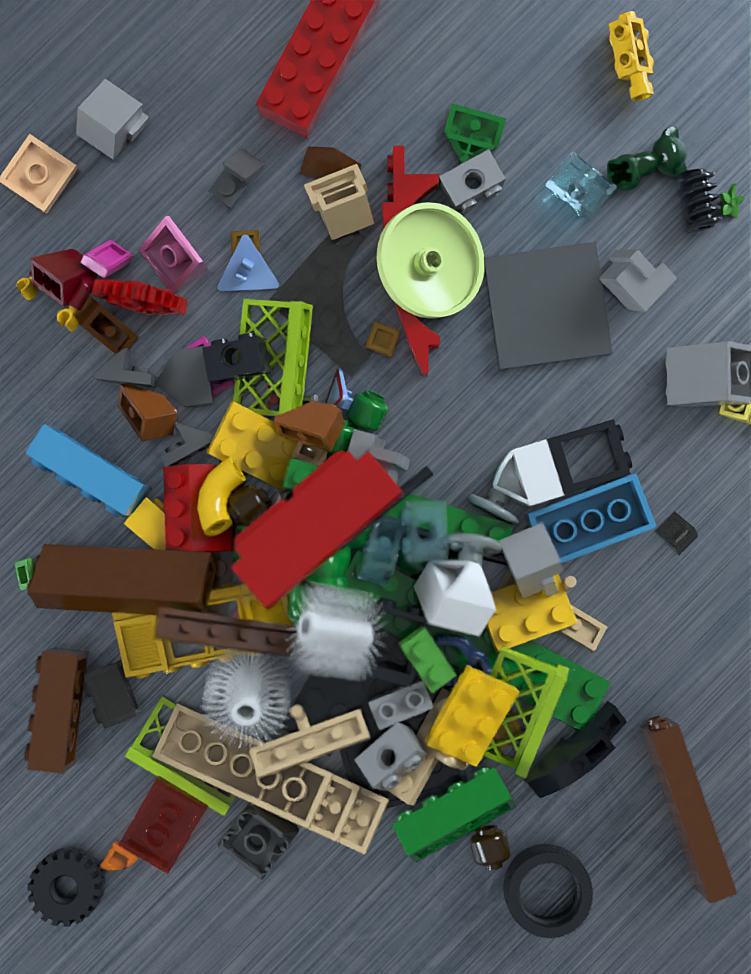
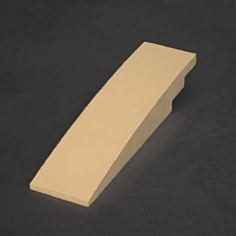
[152,703,389,855]

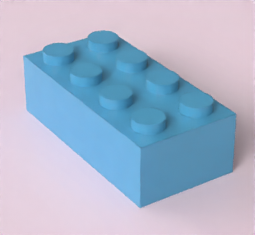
[25,424,152,518]
[524,473,657,563]

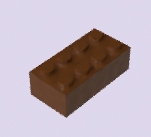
[24,647,89,774]

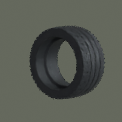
[503,844,593,939]

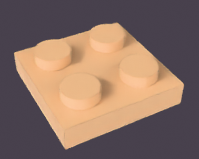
[0,134,78,214]

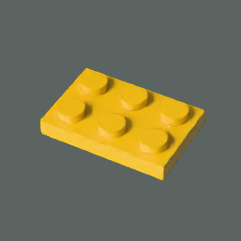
[206,401,298,491]
[486,574,578,653]
[424,665,519,767]

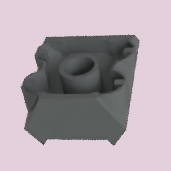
[217,802,299,880]

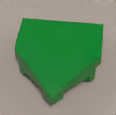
[444,103,506,164]

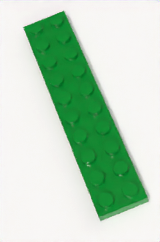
[334,550,611,731]

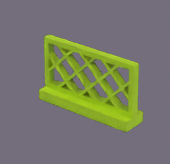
[233,299,313,416]
[483,646,569,778]
[124,697,236,816]

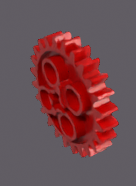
[92,279,188,316]

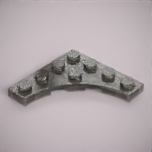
[269,230,371,378]

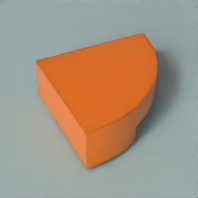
[99,841,140,871]

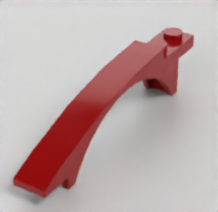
[382,146,440,376]

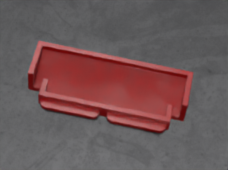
[231,451,404,611]

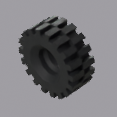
[27,847,105,927]

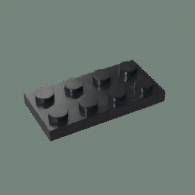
[280,645,388,757]

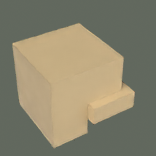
[304,164,374,240]

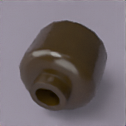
[227,484,272,527]
[470,825,511,870]

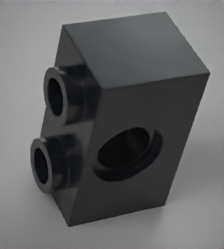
[202,333,271,384]

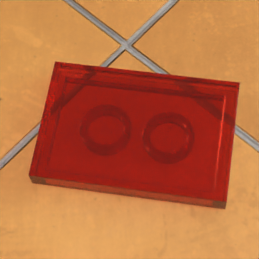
[119,776,209,874]

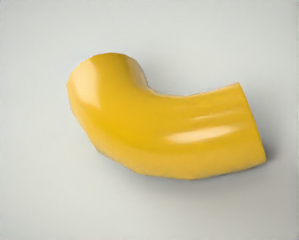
[197,457,245,536]

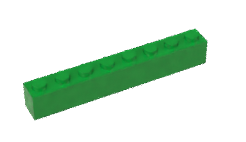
[281,458,513,552]

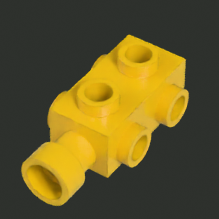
[608,11,654,101]

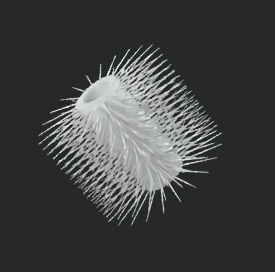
[286,582,386,680]
[201,648,292,749]

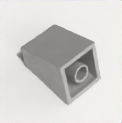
[665,341,751,407]

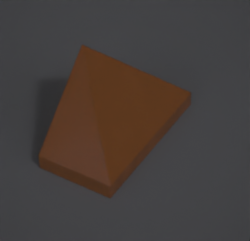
[299,146,361,180]

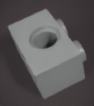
[438,149,506,212]
[368,677,434,730]
[355,722,429,790]

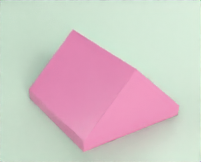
[139,216,207,293]

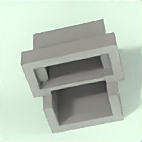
[76,79,149,159]
[599,250,677,312]
[348,429,410,484]
[499,523,563,599]

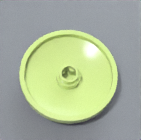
[377,203,485,318]

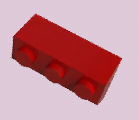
[163,464,234,553]

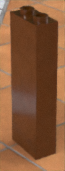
[27,544,216,615]
[640,715,738,904]

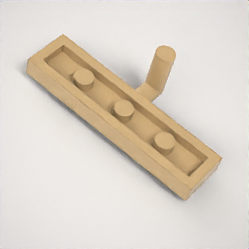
[495,569,608,653]
[388,687,468,806]
[249,705,370,779]

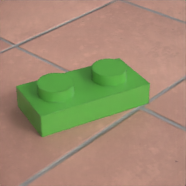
[398,626,456,693]

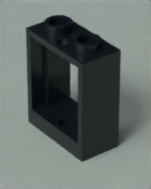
[547,419,632,494]
[353,597,429,687]

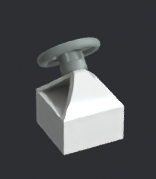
[467,439,564,525]
[414,533,502,636]

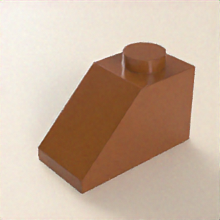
[75,296,138,354]
[117,383,178,441]
[273,401,345,452]

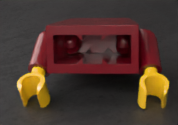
[17,249,97,331]

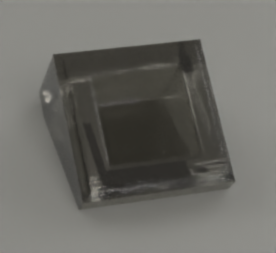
[655,511,698,555]

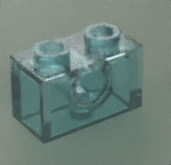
[545,151,617,221]
[401,501,447,562]
[358,515,405,586]

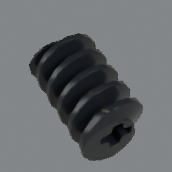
[678,168,723,232]

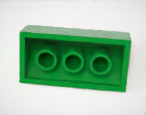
[392,767,516,863]

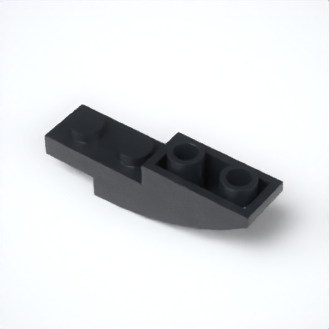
[524,701,627,798]

